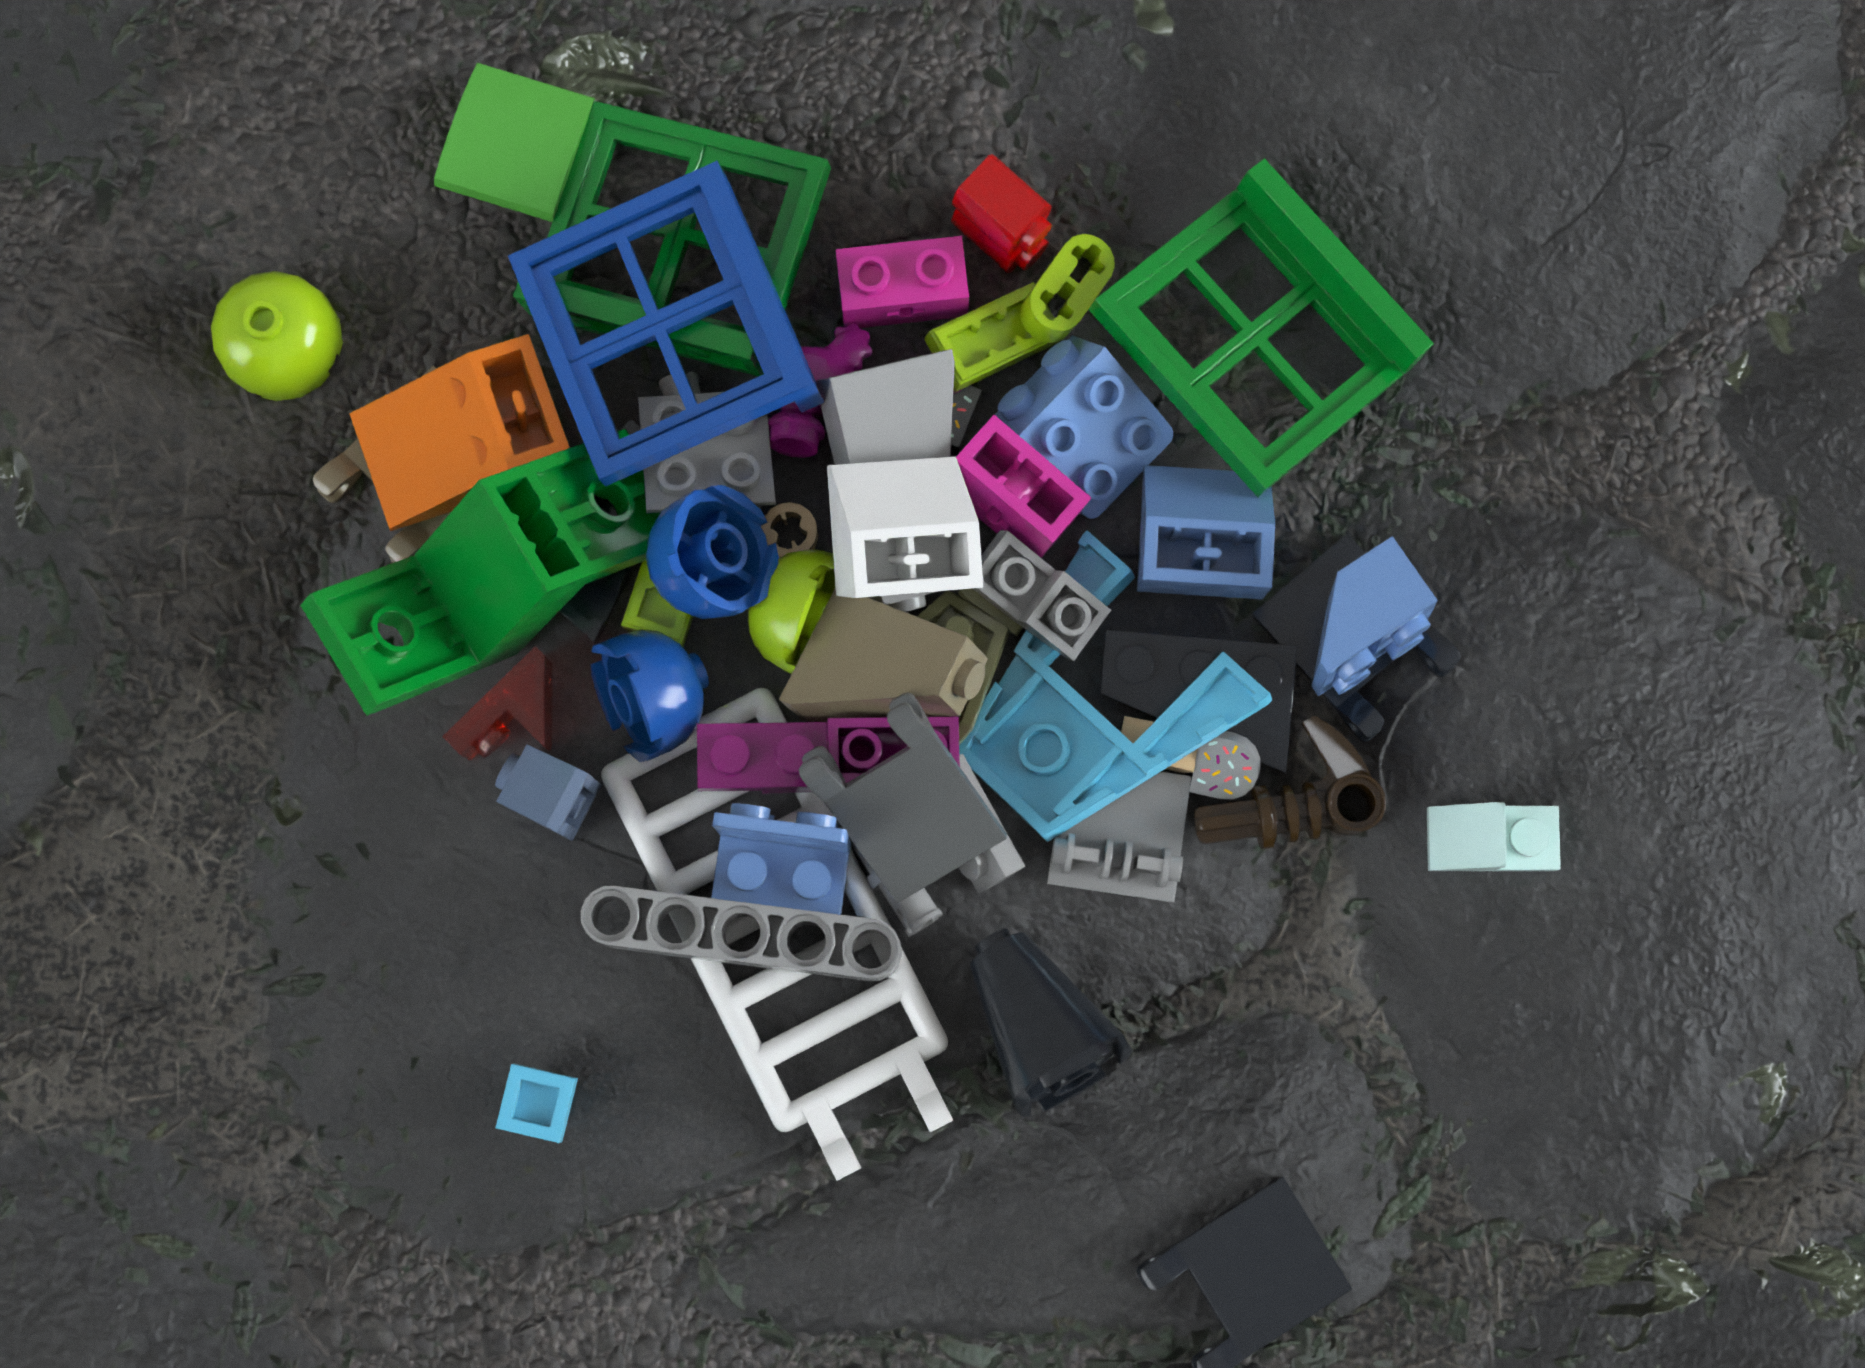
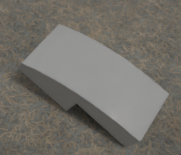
[972,530,1111,661]

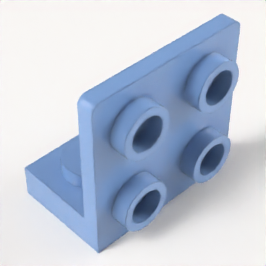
[711,803,851,915]

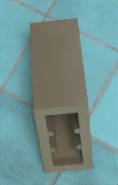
[779,587,988,722]

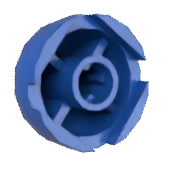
[646,485,779,619]
[590,629,709,762]

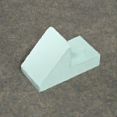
[1427,802,1560,871]

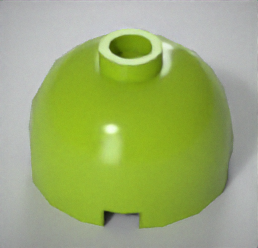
[211,271,343,401]
[748,549,836,674]

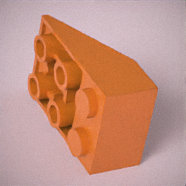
[349,334,570,532]

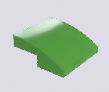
[434,63,595,222]

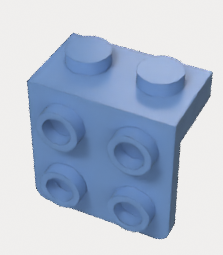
[995,335,1173,519]

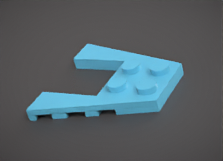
[959,530,1272,842]

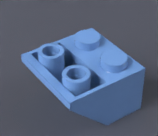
[1137,465,1275,599]
[1311,536,1438,696]

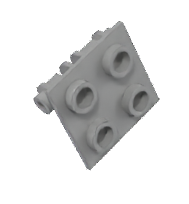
[638,392,776,513]
[1047,772,1191,903]

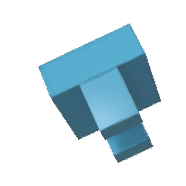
[495,1063,578,1143]

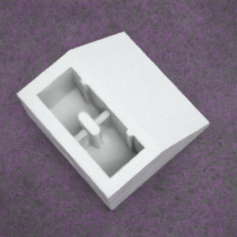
[827,456,983,598]

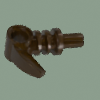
[1194,716,1386,850]

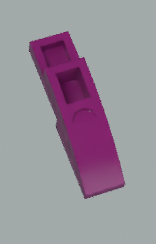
[697,717,960,794]

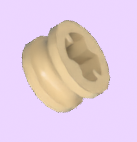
[761,502,818,559]

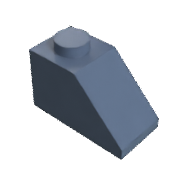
[495,744,602,841]

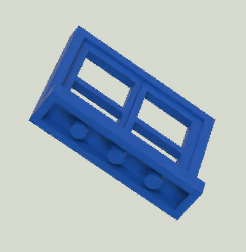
[508,161,825,487]

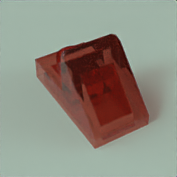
[442,646,552,761]

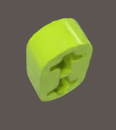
[1020,234,1115,343]

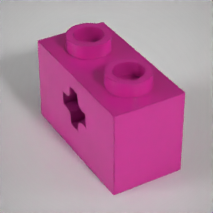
[836,236,969,328]
[956,415,1091,558]

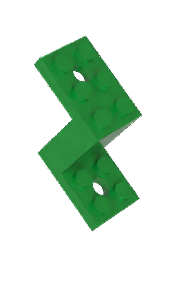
[300,428,661,716]

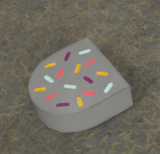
[1189,731,1260,800]

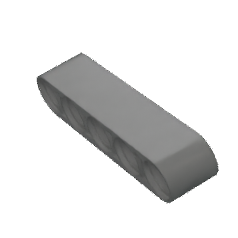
[581,886,902,981]

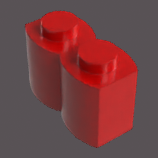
[951,154,1052,273]

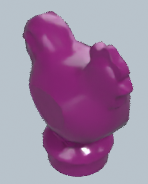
[768,324,873,458]

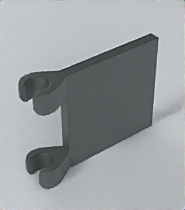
[799,692,1007,903]

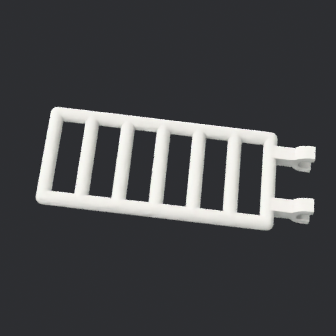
[601,688,953,1181]

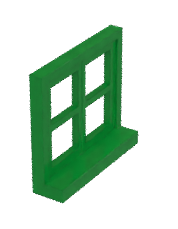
[513,101,831,377]
[1089,158,1434,497]

